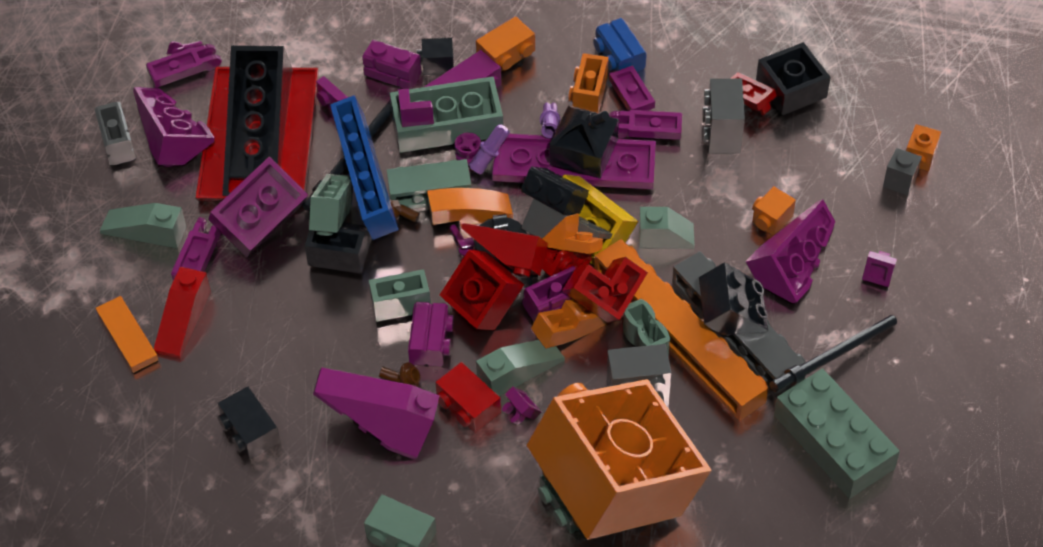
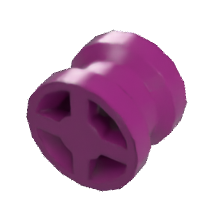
[455,133,481,166]

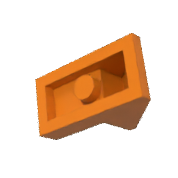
[542,213,603,254]

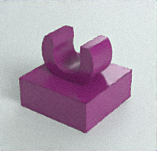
[862,251,897,287]
[502,386,542,425]

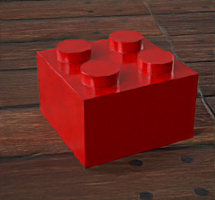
[439,250,524,330]

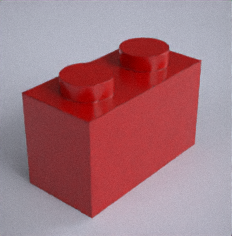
[435,362,501,433]

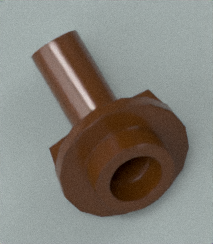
[389,198,420,222]
[378,362,420,387]

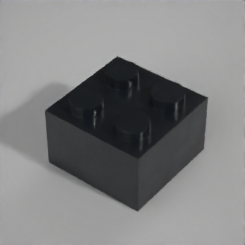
[756,42,831,115]

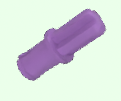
[540,102,561,138]
[469,124,510,174]

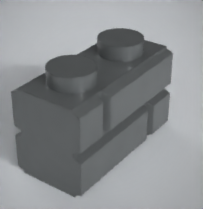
[94,101,136,165]

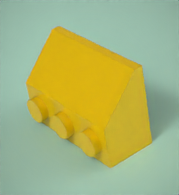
[563,175,639,266]

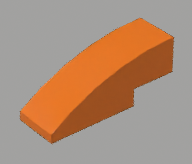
[427,188,513,227]
[531,299,610,349]

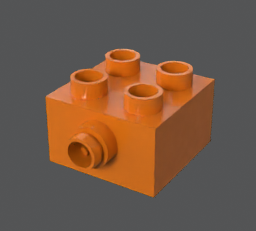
[526,379,712,540]

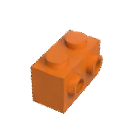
[476,16,535,72]
[568,53,608,113]

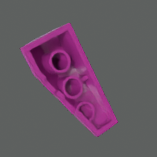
[133,87,215,167]
[745,199,835,303]
[313,367,439,460]

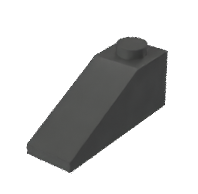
[521,198,612,239]

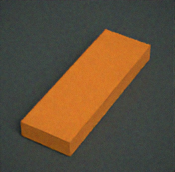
[95,296,159,373]

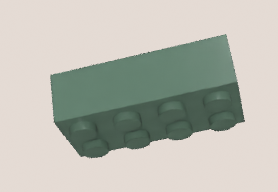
[390,77,503,153]
[774,368,900,499]

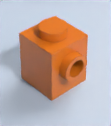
[906,124,942,171]
[752,186,796,236]

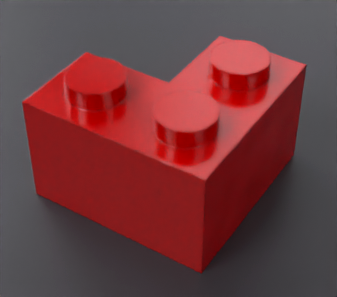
[562,257,648,322]

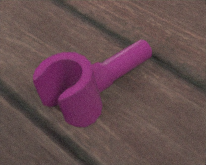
[166,40,203,55]
[450,225,474,255]

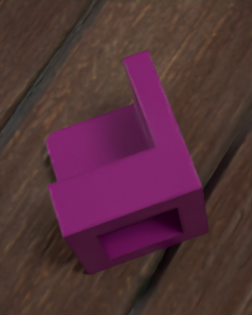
[398,89,434,127]

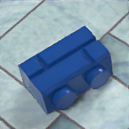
[593,18,647,72]

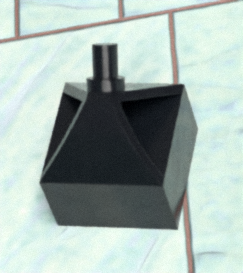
[550,105,619,179]

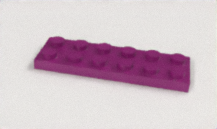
[492,134,656,189]

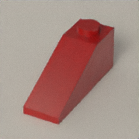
[461,223,548,278]
[154,266,211,359]

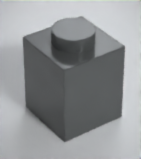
[883,148,922,196]

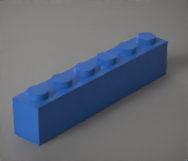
[330,95,399,240]

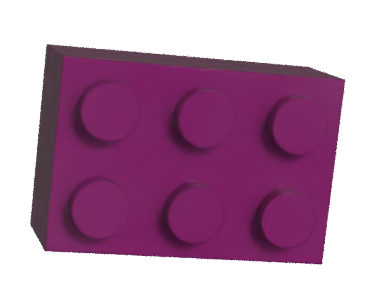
[208,157,308,258]

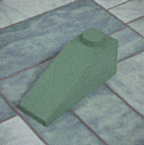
[100,203,187,249]
[476,340,565,396]

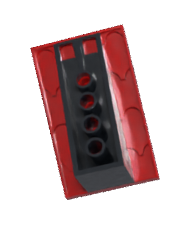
[195,45,319,202]

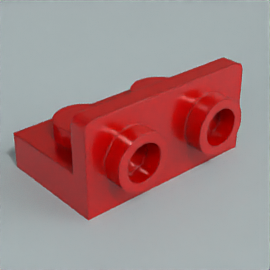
[542,248,592,276]

